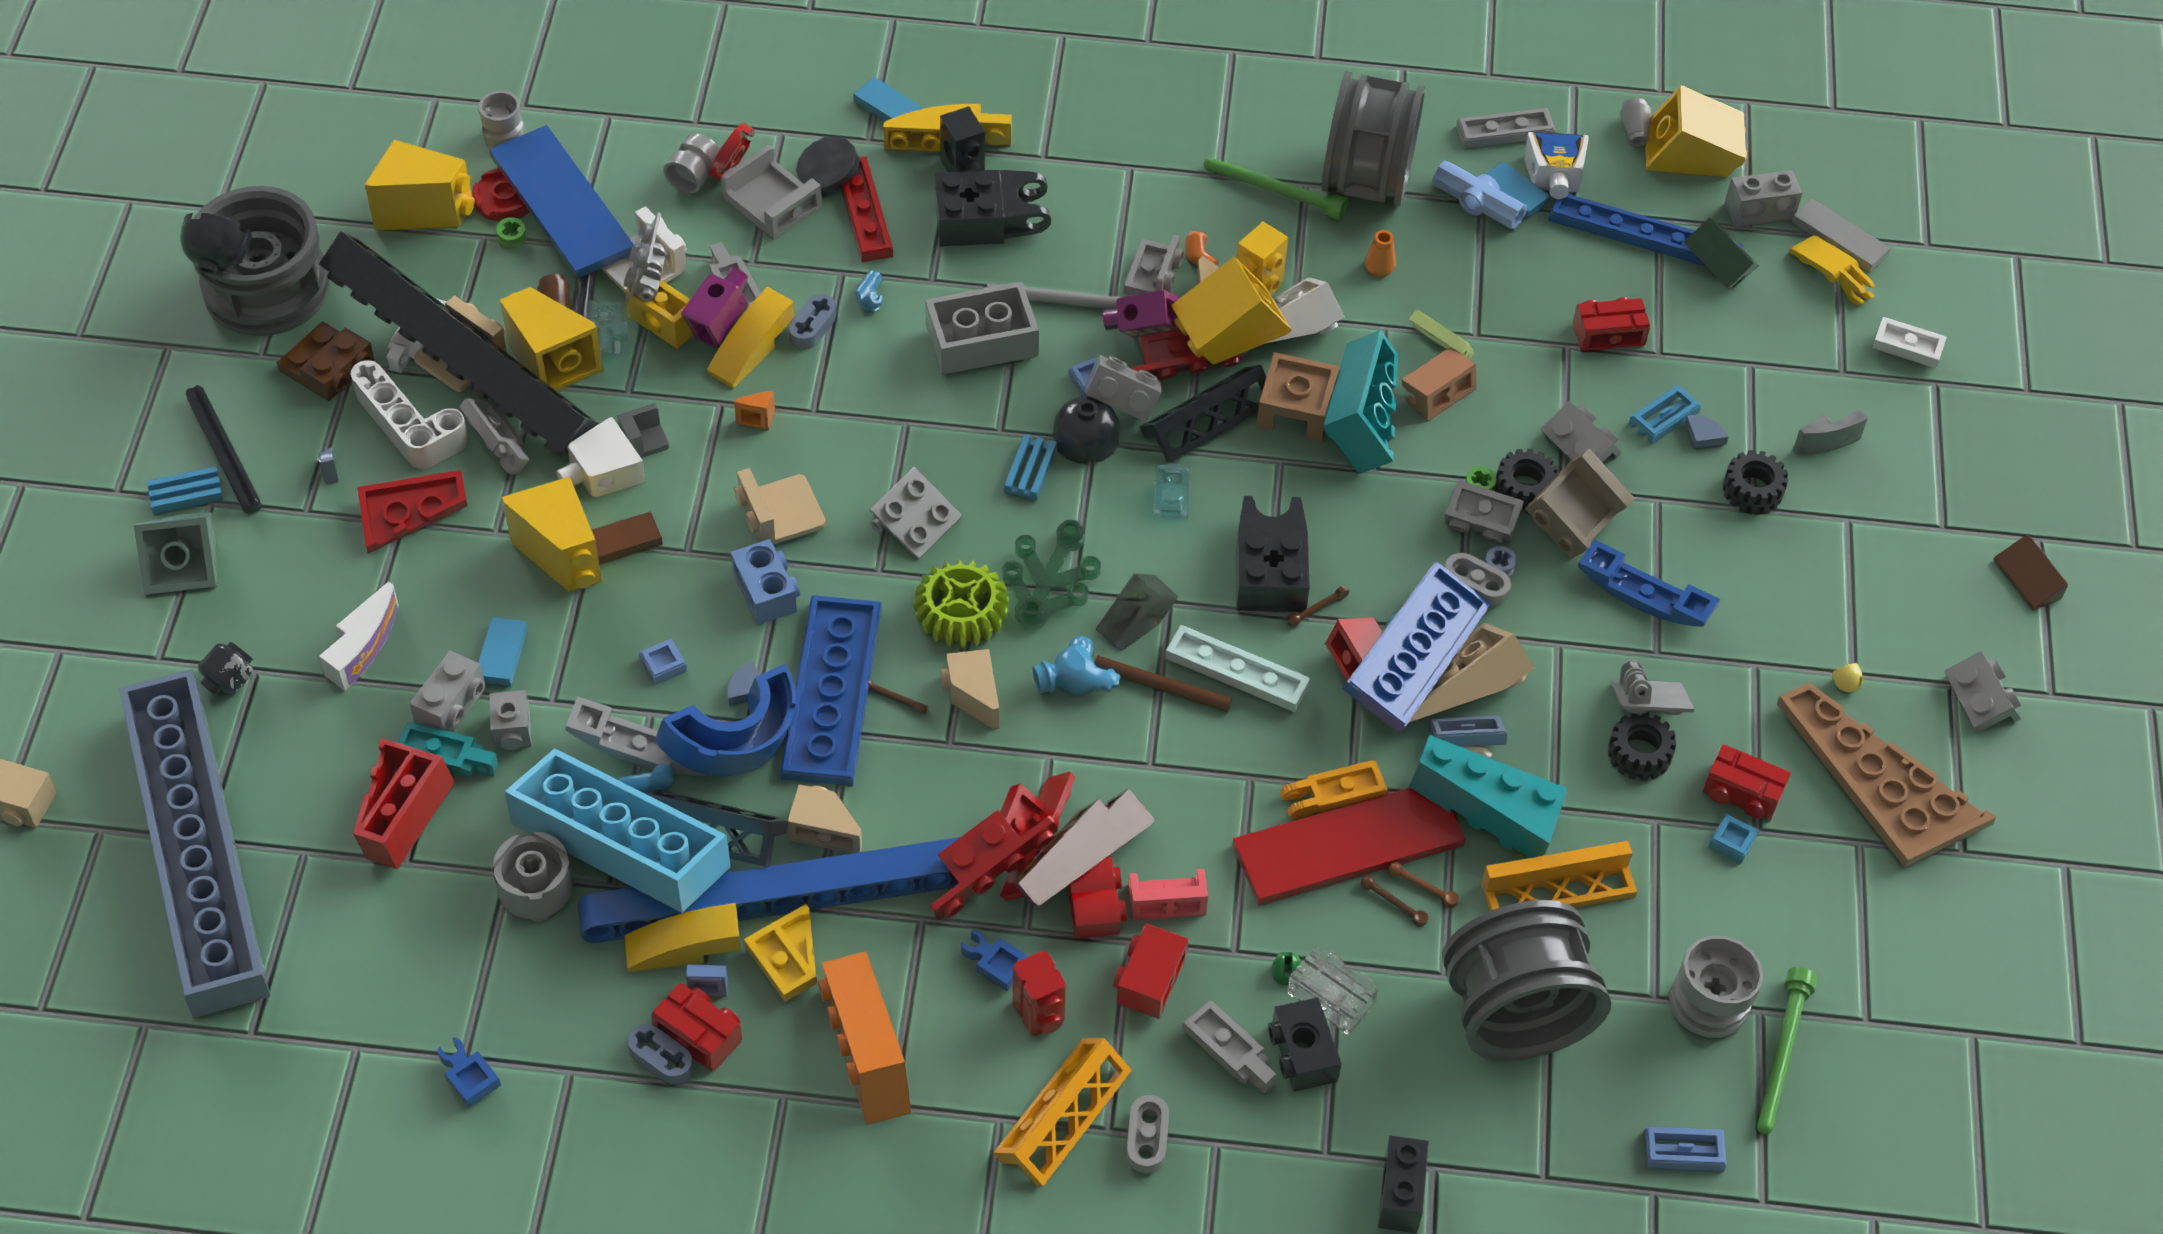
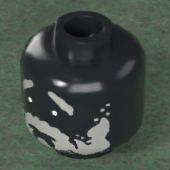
[198,641,253,696]

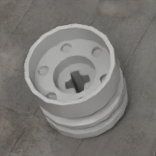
[1669,936,1764,1038]

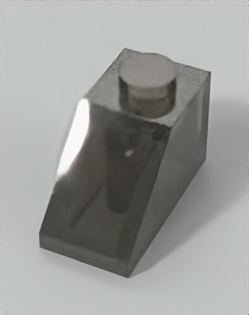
[1096,573,1179,651]

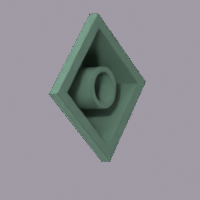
[134,512,217,595]

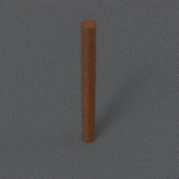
[1094,655,1233,712]

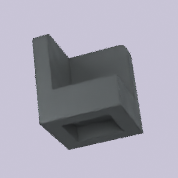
[617,404,669,458]

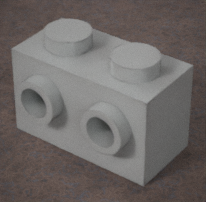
[1085,355,1161,422]
[410,650,486,732]

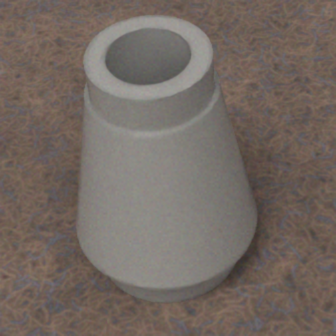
[1620,98,1651,147]

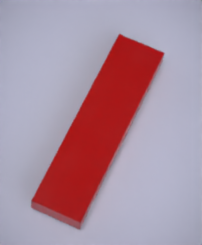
[840,156,893,262]

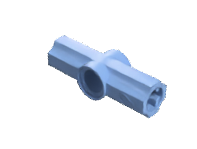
[1432,161,1527,230]

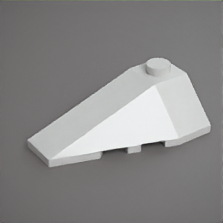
[1268,277,1345,343]

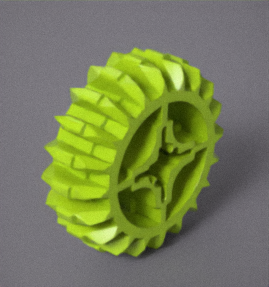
[913,559,1009,648]

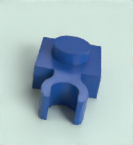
[961,930,1029,991]
[437,1037,501,1107]

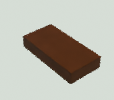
[592,511,663,564]

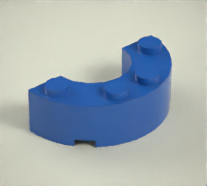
[655,664,796,776]

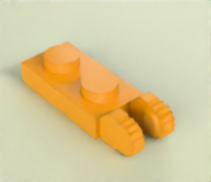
[1280,760,1388,820]

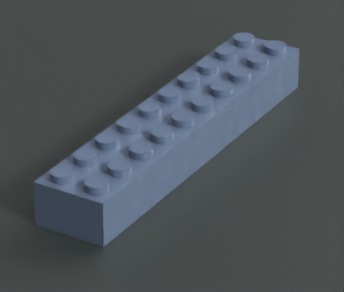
[119,669,271,1018]

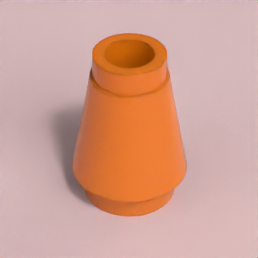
[1364,230,1396,278]

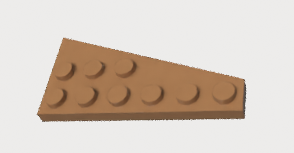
[1777,683,1996,868]

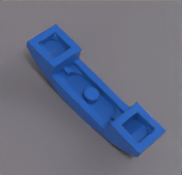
[1578,540,1720,627]

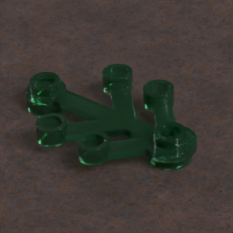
[1002,520,1101,630]

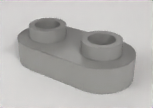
[1445,553,1511,605]
[1126,1095,1169,1173]

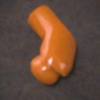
[1185,230,1219,267]

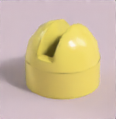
[1831,663,1863,693]

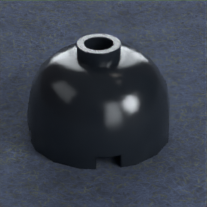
[180,213,252,274]
[1053,396,1120,464]

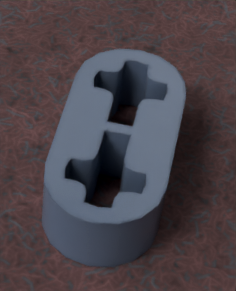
[789,294,836,349]
[628,1024,694,1085]

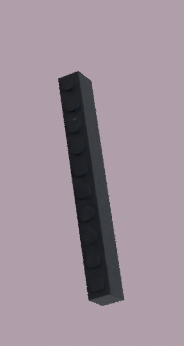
[319,231,599,457]

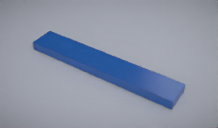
[1548,194,1744,267]

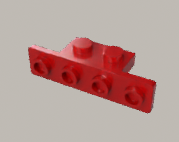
[1129,329,1248,380]
[1000,772,1075,901]
[930,809,1058,920]

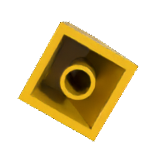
[1645,85,1747,177]
[364,140,475,231]
[1171,256,1292,365]
[500,287,603,391]
[502,477,602,592]

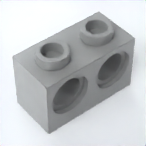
[1724,170,1803,227]

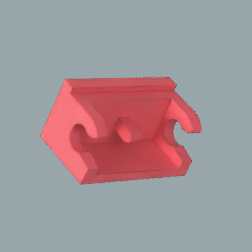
[1128,869,1208,920]

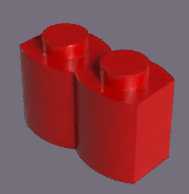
[1067,856,1127,939]

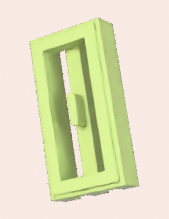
[1409,310,1474,360]

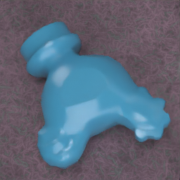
[1032,636,1120,695]

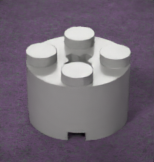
[493,832,574,923]

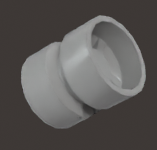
[478,91,525,148]
[664,133,720,194]

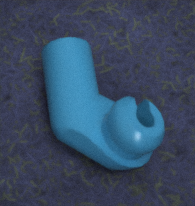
[855,270,883,312]
[619,764,674,792]

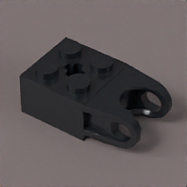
[935,170,1051,247]
[1236,496,1310,612]

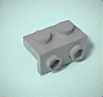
[1123,234,1184,296]
[1541,401,1621,462]
[1444,480,1524,543]
[1944,651,2022,732]

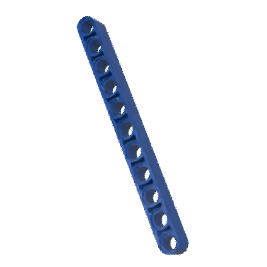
[578,837,960,943]

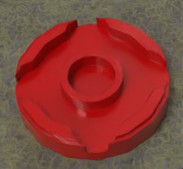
[709,122,755,182]
[472,168,529,222]

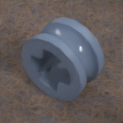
[1485,546,1517,578]

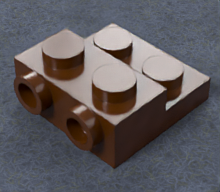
[276,321,375,401]

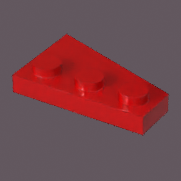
[357,470,468,553]

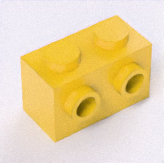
[1237,221,1289,295]

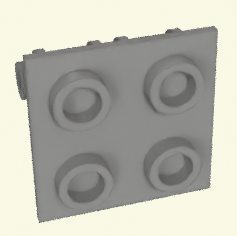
[623,212,666,302]
[869,466,962,559]
[1611,659,1695,715]

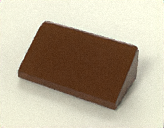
[1993,535,2068,611]

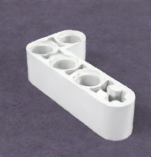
[351,360,468,469]

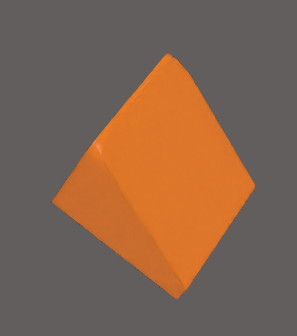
[734,391,775,430]

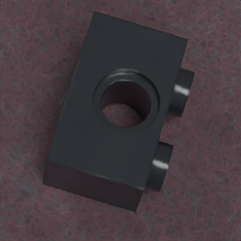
[940,106,985,172]
[1268,997,1342,1092]
[1378,1135,1429,1234]

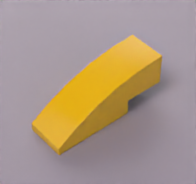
[707,286,795,389]
[625,903,741,972]

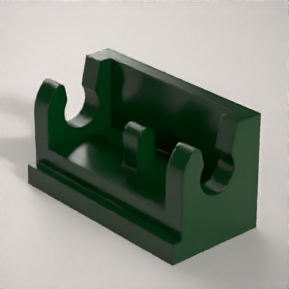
[1684,217,1759,289]

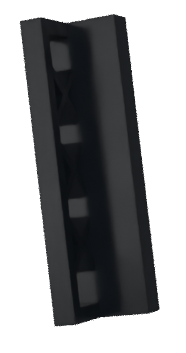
[1139,365,1267,462]
[642,790,789,867]

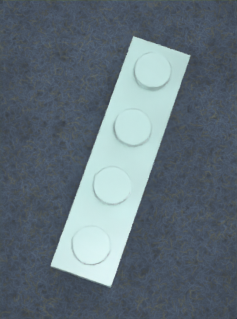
[1165,625,1310,712]

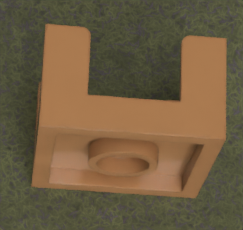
[1256,352,1339,442]

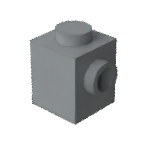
[489,690,532,750]

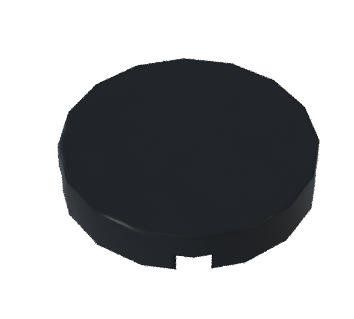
[796,136,860,194]

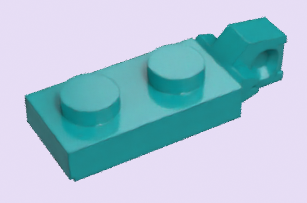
[397,722,499,777]

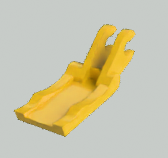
[1788,235,1875,305]

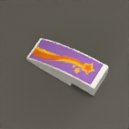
[319,581,399,691]

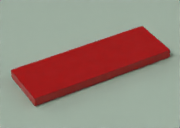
[1232,788,1466,906]

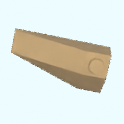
[1408,623,1534,723]

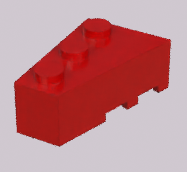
[353,738,455,869]

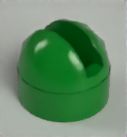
[1271,952,1302,985]

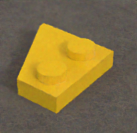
[744,904,817,1002]

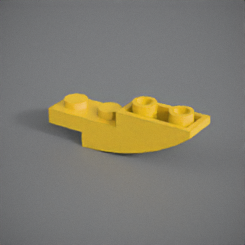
[883,104,1012,152]

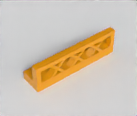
[1481,841,1638,911]
[993,1038,1132,1186]

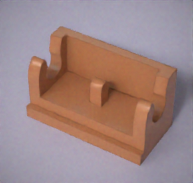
[1402,347,1476,421]

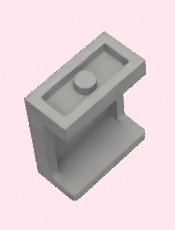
[721,145,822,240]

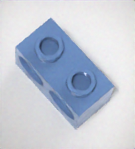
[731,539,800,625]

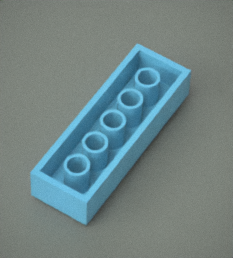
[505,748,731,913]

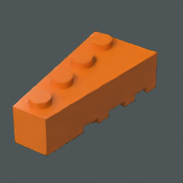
[818,951,911,1125]

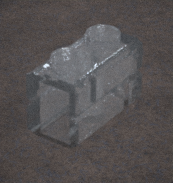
[1287,947,1378,1035]

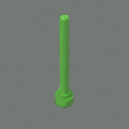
[1203,157,1349,221]
[1757,967,1818,1135]

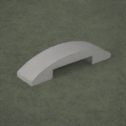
[565,696,705,776]

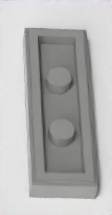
[1456,108,1556,149]
[1791,198,1891,272]

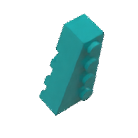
[1323,330,1398,474]
[1409,735,1568,858]

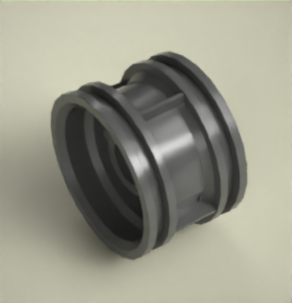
[1321,71,1426,207]
[193,186,330,336]
[1442,900,1612,1061]

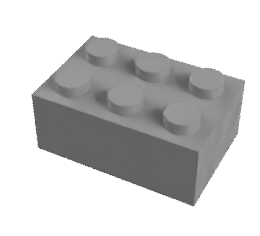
[925,281,1039,375]

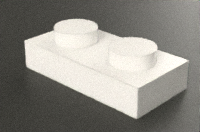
[1872,317,1947,368]

